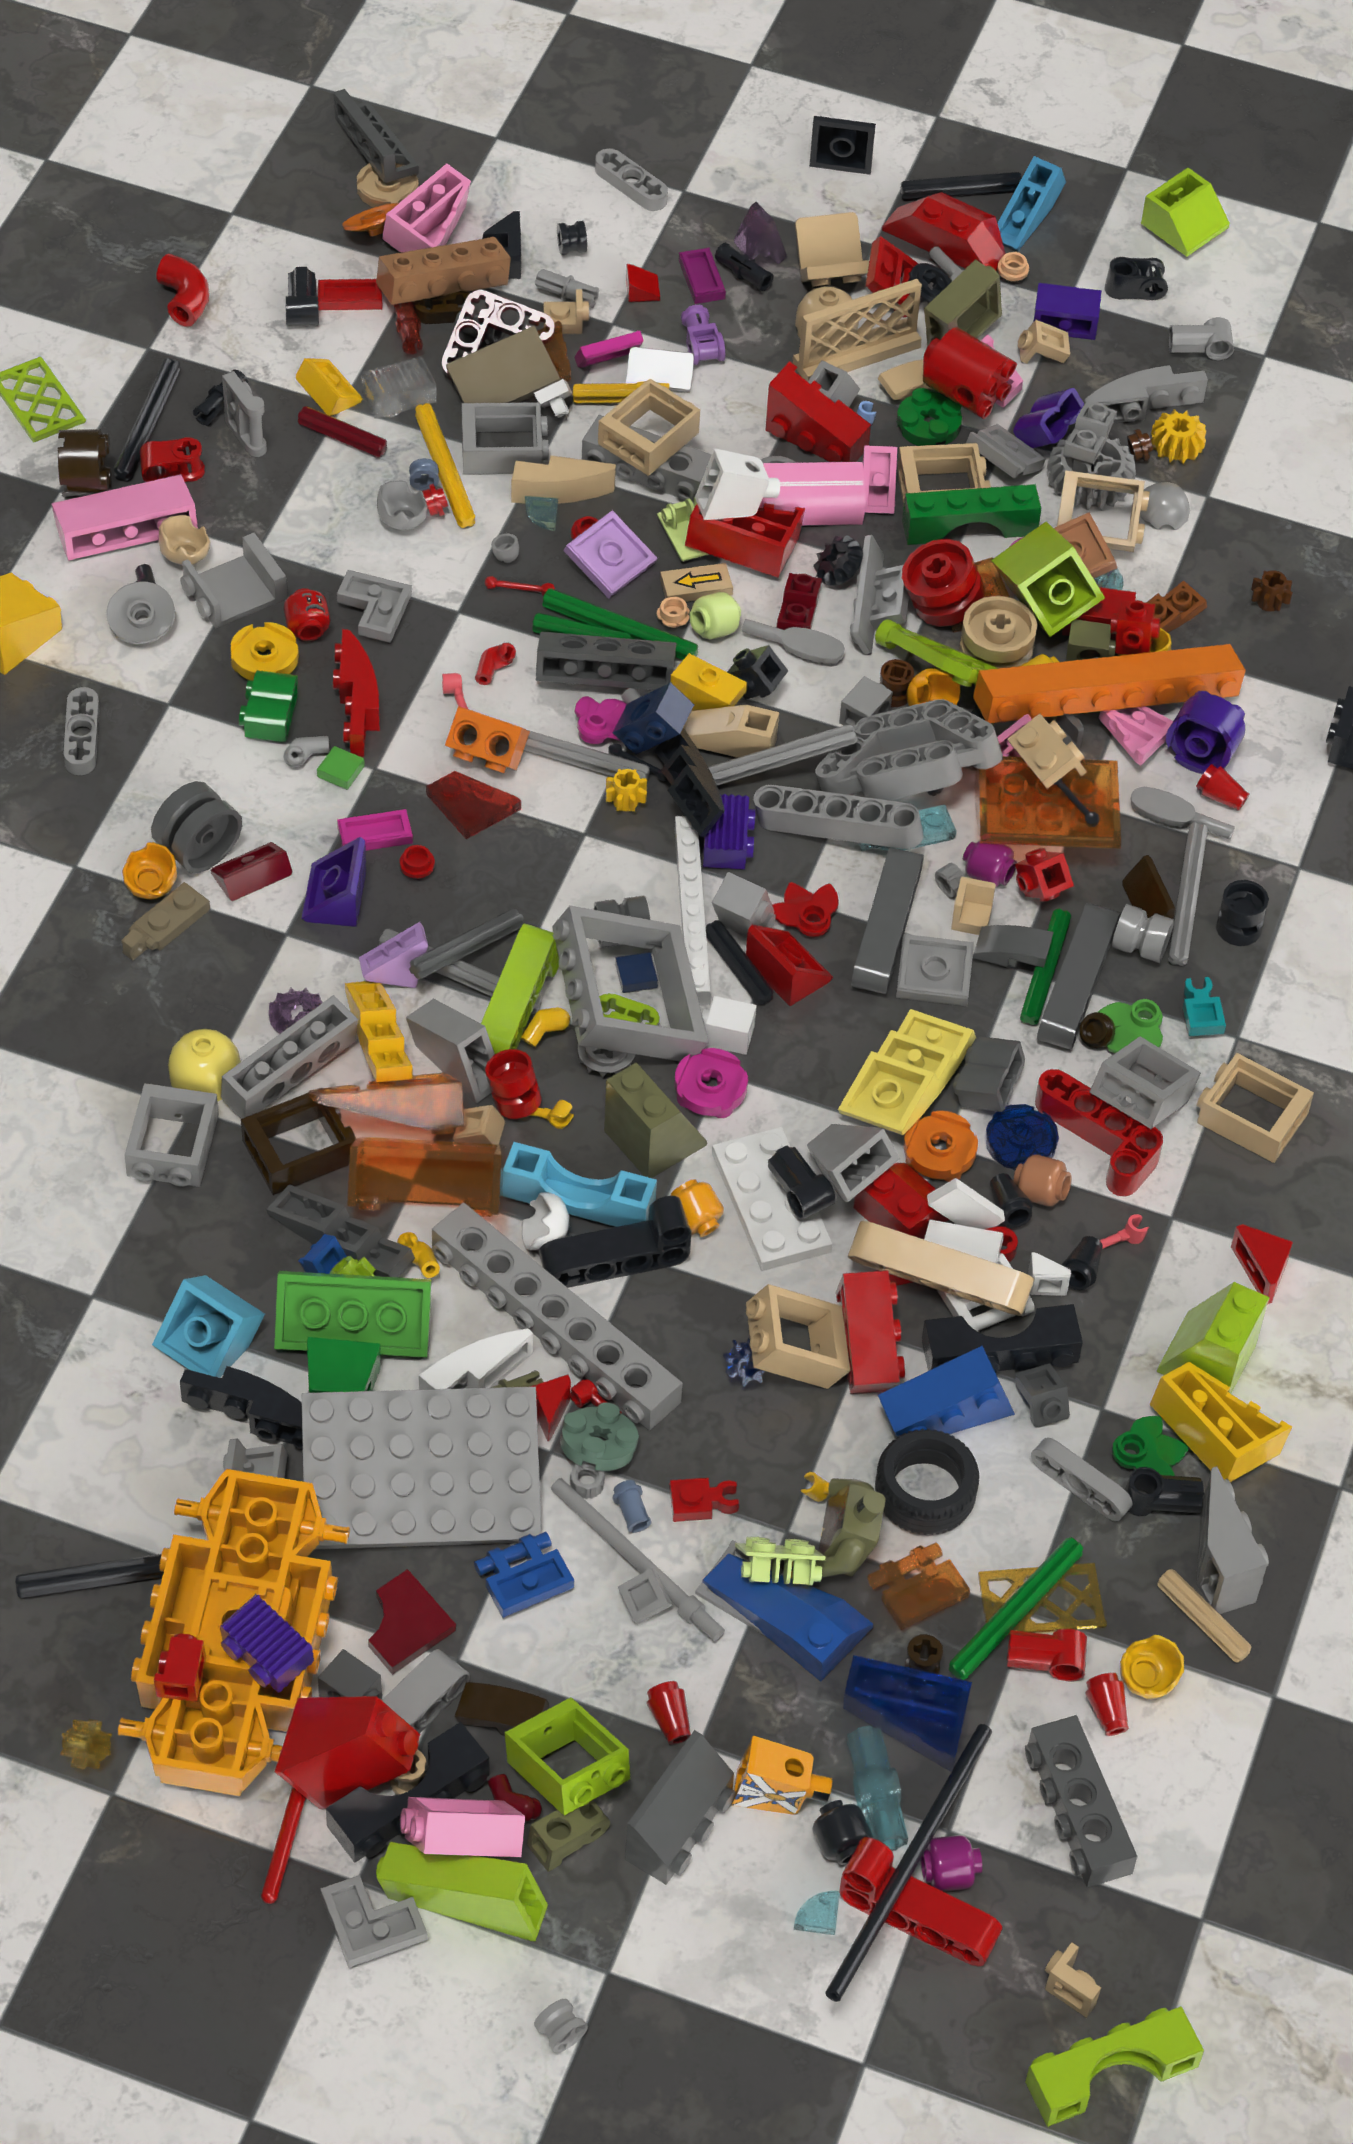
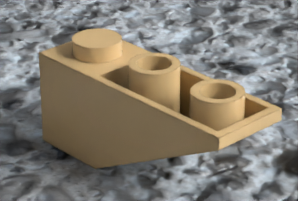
[683,705,779,758]

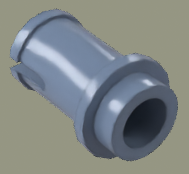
[612,1480,652,1533]

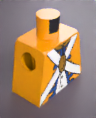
[731,1736,832,1815]

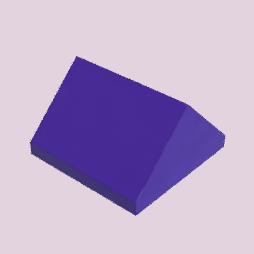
[301,837,366,927]

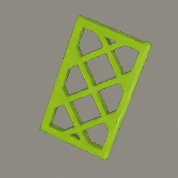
[0,356,86,443]

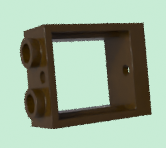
[241,1087,357,1195]

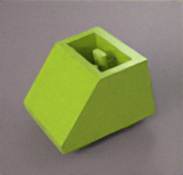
[1141,168,1230,257]

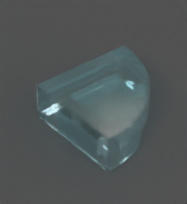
[525,496,558,531]
[794,1891,840,1935]

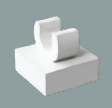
[534,379,573,418]

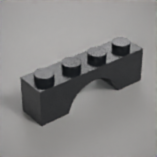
[922,1304,1083,1373]
[326,1722,489,1863]

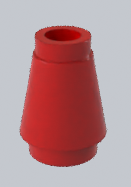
[1196,764,1250,811]
[1085,1673,1129,1736]
[646,1681,691,1745]

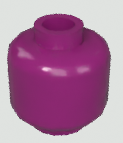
[962,836,1017,888]
[920,1835,982,1892]

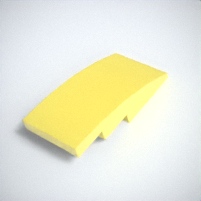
[838,1009,976,1135]

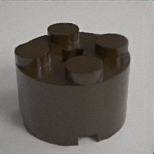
[58,429,112,497]

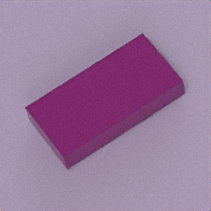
[678,248,726,304]

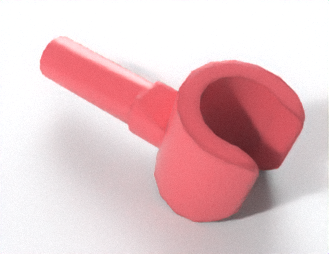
[442,673,468,709]
[1100,1214,1149,1249]

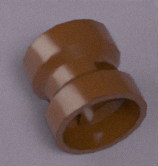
[880,659,914,707]

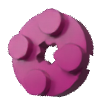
[674,1048,748,1118]

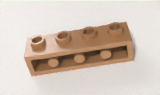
[376,237,511,305]

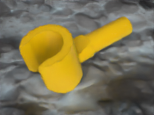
[530,1100,574,1129]

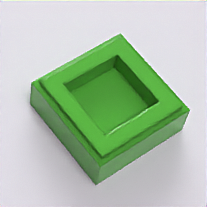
[317,746,365,790]

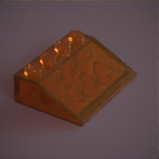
[975,756,1121,849]

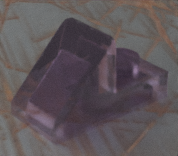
[734,201,787,264]

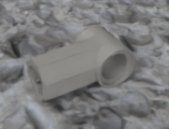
[1169,317,1234,361]

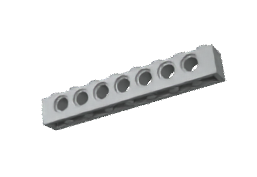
[432,1202,683,1431]

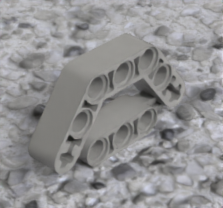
[815,699,1003,800]

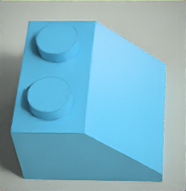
[152,1275,265,1378]

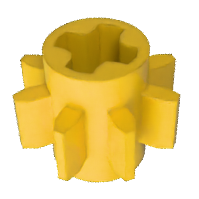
[605,769,647,811]

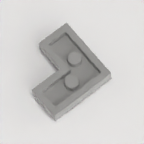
[337,570,412,643]
[320,1875,427,1968]

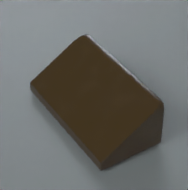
[1122,855,1175,919]

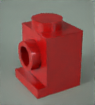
[154,1633,206,1702]

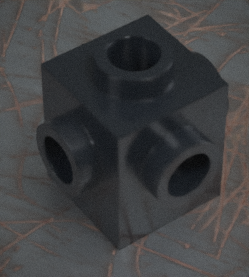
[727,645,788,700]

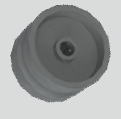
[151,781,243,873]

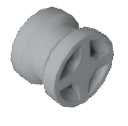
[534,1998,588,2053]

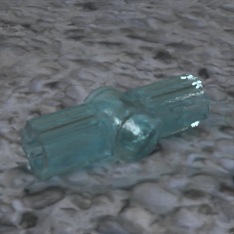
[846,1725,908,1851]

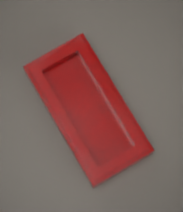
[318,279,382,310]

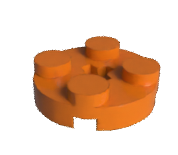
[903,1110,978,1182]

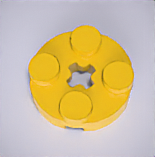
[231,622,299,680]

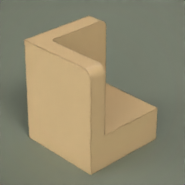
[951,877,996,935]

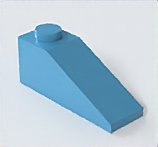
[997,156,1066,251]

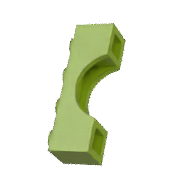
[1025,2006,1204,2127]

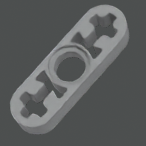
[595,148,668,211]
[63,687,100,775]
[1031,1438,1133,1521]

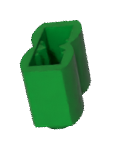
[239,670,298,742]

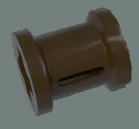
[904,1634,943,1685]

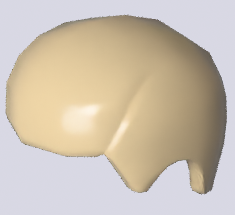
[158,515,210,565]

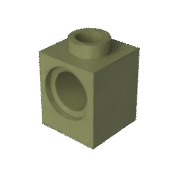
[1065,619,1116,661]

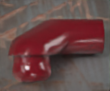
[488,1774,542,1822]

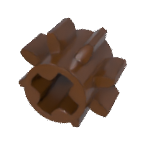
[1251,570,1293,612]

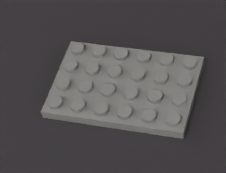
[302,1386,542,1549]

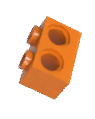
[445,706,530,773]

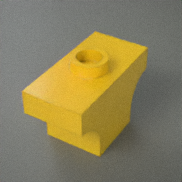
[670,653,747,711]

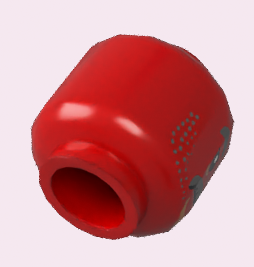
[283,588,331,641]

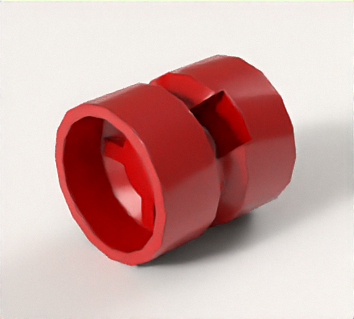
[485,1049,542,1119]

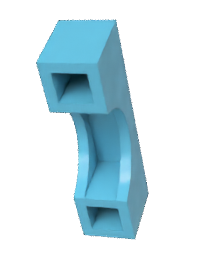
[502,1142,657,1227]

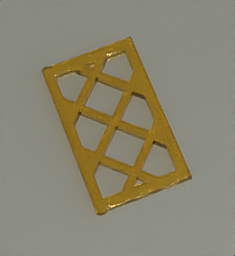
[978,1563,1107,1635]

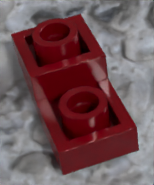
[776,573,822,630]

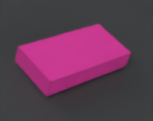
[574,331,644,368]
[337,809,413,851]

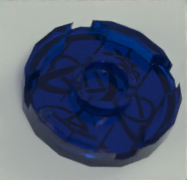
[985,1104,1059,1170]

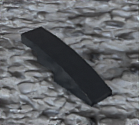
[655,728,725,837]

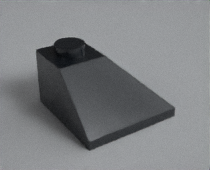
[809,116,876,175]

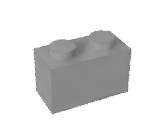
[711,872,776,937]

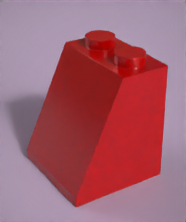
[275,1696,421,1809]

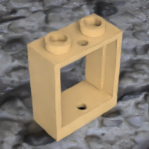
[598,378,700,476]
[897,443,991,507]
[1057,470,1150,552]
[1196,1053,1314,1163]
[746,1284,850,1389]

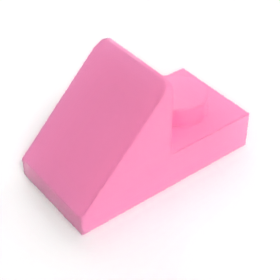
[863,445,897,514]

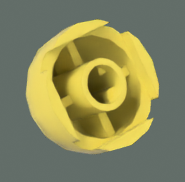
[168,1029,241,1101]

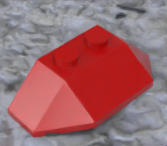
[882,192,1006,271]

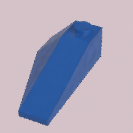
[702,1553,873,1682]

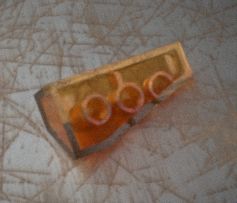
[309,1072,464,1134]

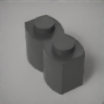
[953,1036,1025,1112]

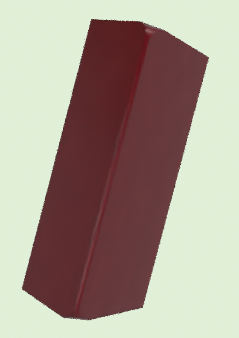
[210,842,292,901]

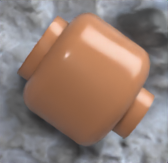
[1014,1154,1072,1207]

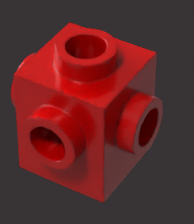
[1110,600,1161,655]
[1015,848,1074,902]

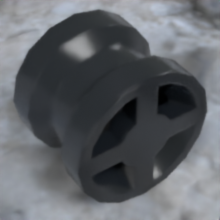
[557,221,587,255]

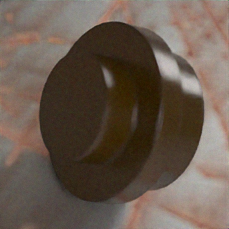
[1079,1012,1115,1049]

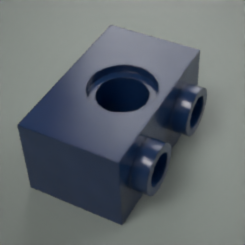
[612,682,694,755]

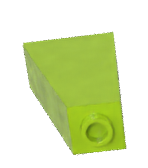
[376,1842,548,1941]

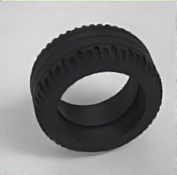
[875,1429,979,1535]

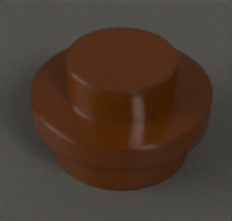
[1127,429,1153,461]

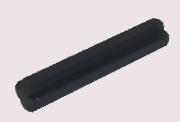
[706,920,774,1005]

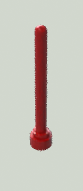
[261,1787,306,1904]

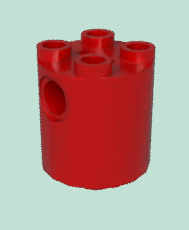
[923,327,1017,419]

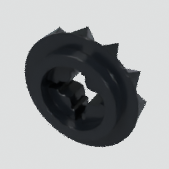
[908,263,951,304]
[813,535,863,586]

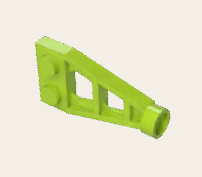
[875,619,999,687]

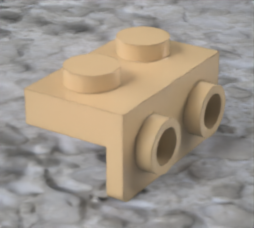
[1007,714,1087,789]

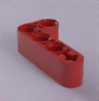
[1035,1069,1163,1197]
[839,1837,1003,1966]

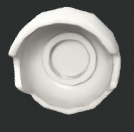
[522,1192,569,1250]

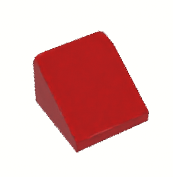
[626,264,660,302]

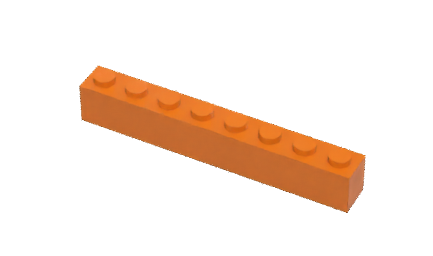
[973,644,1246,723]

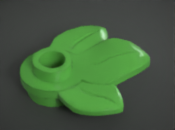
[1098,999,1163,1053]

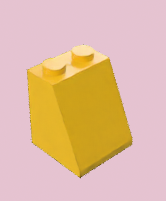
[0,573,62,675]

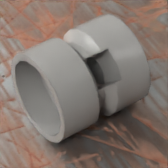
[1112,904,1174,963]

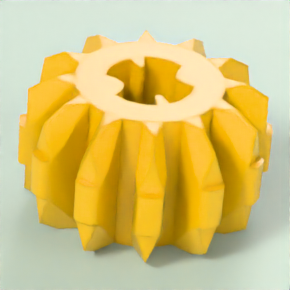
[1151,409,1206,464]

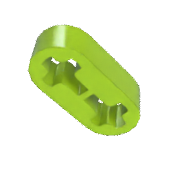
[599,993,660,1026]

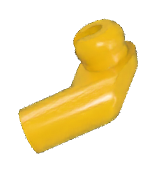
[521,1007,570,1048]
[397,1232,440,1278]

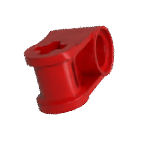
[140,437,205,482]

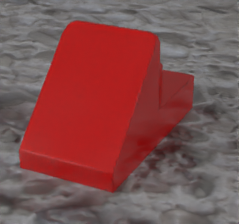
[530,1374,571,1441]

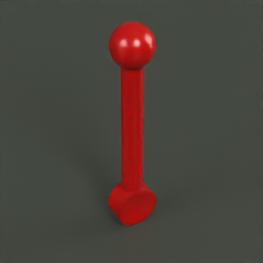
[485,576,555,596]

